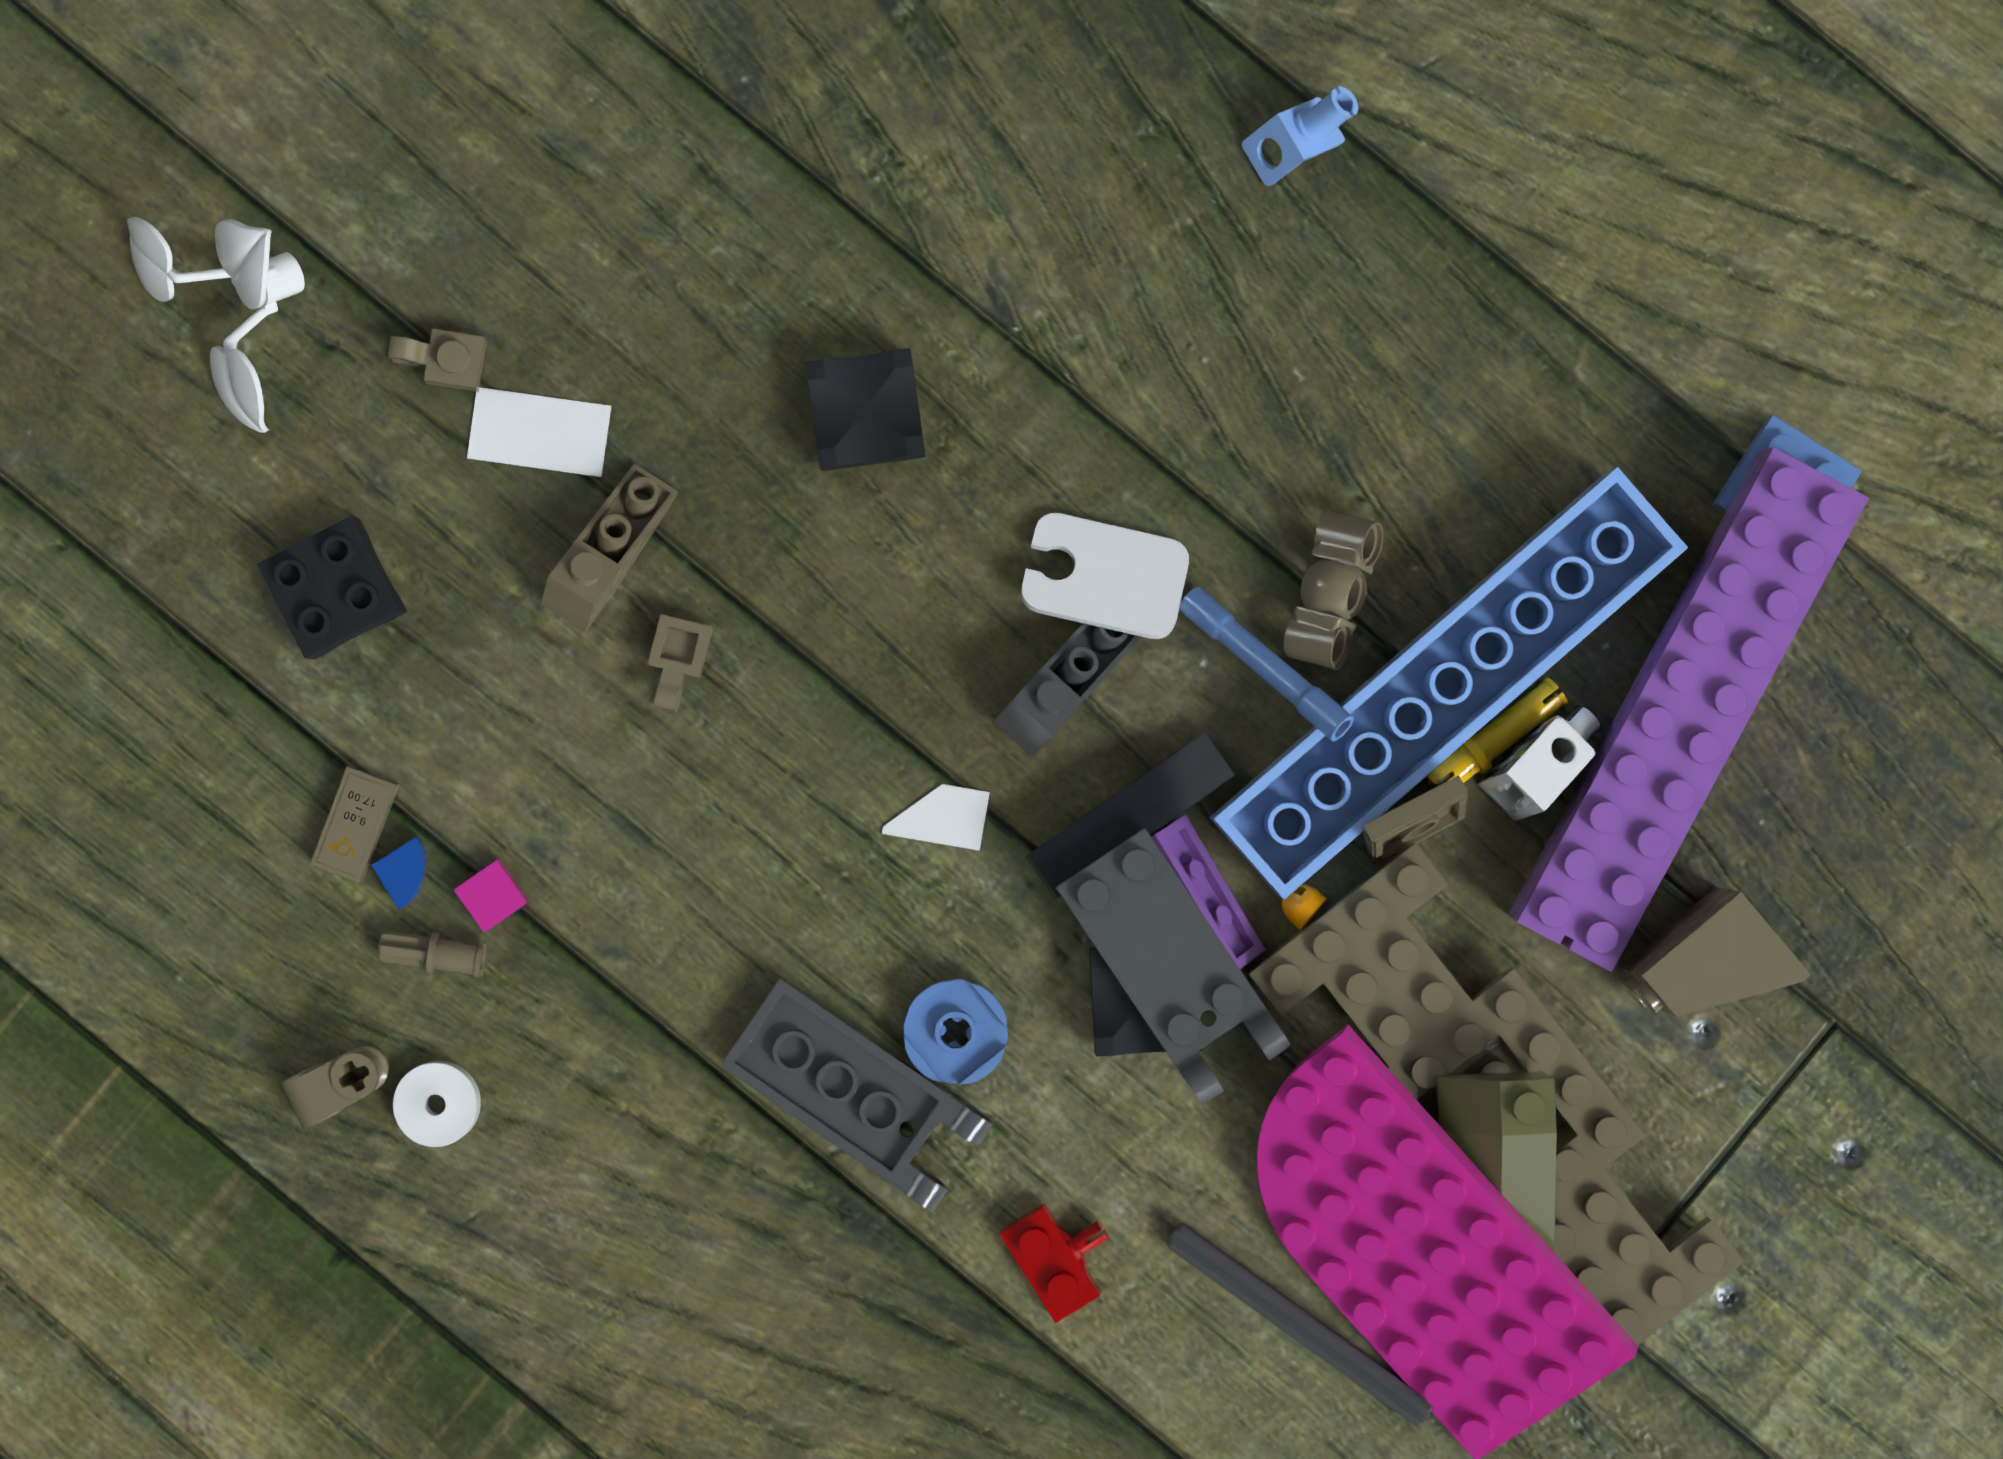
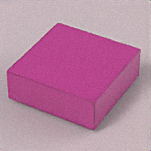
[454,859,530,933]

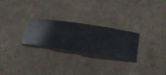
[1025,732,1235,900]

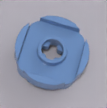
[903,978,1008,1084]

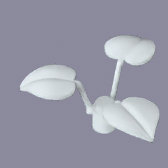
[127,217,305,433]

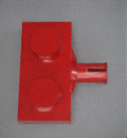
[999,1203,1110,1323]

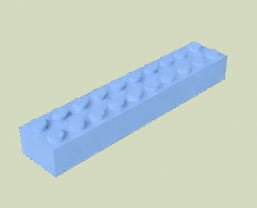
[1209,467,1688,900]

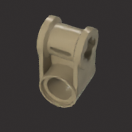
[280,1045,390,1130]

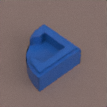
[371,837,427,910]

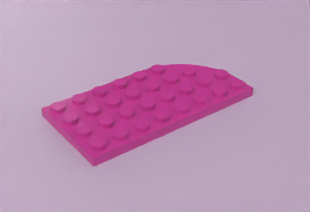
[1257,1025,1639,1459]

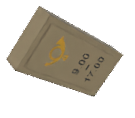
[310,766,400,883]

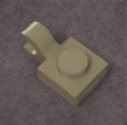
[388,329,487,392]
[647,614,713,712]

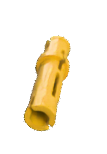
[1425,677,1568,788]

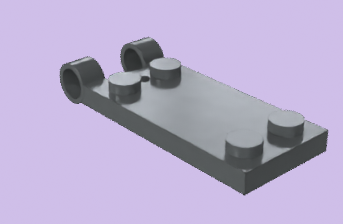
[1056,828,1291,1106]
[720,977,994,1211]

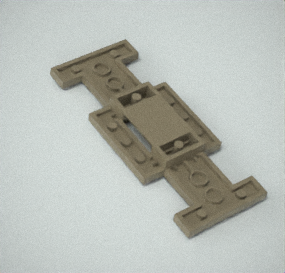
[1247,842,1745,1345]

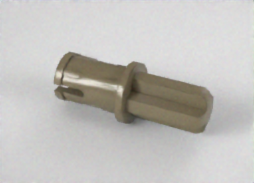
[378,931,486,977]

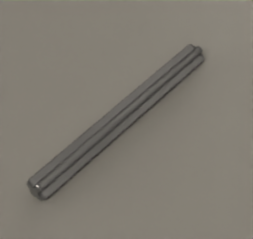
[1166,1223,1433,1426]

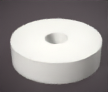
[393,1061,481,1147]

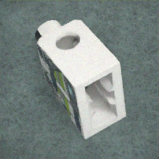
[1478,705,1600,821]

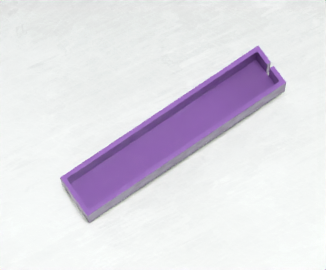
[1508,447,1869,972]

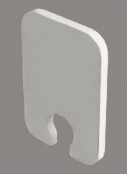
[1021,513,1189,639]

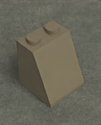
[1619,887,1811,1017]

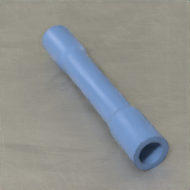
[1179,587,1354,742]

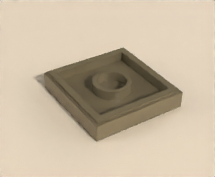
[1363,775,1468,864]

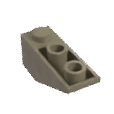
[541,463,678,632]

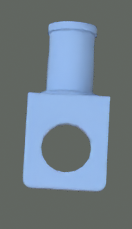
[1242,86,1358,186]

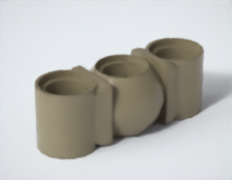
[1284,511,1383,670]

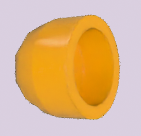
[1282,884,1328,931]

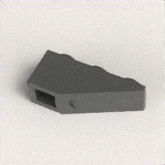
[993,623,1141,757]

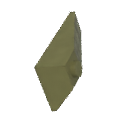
[1436,1071,1557,1252]

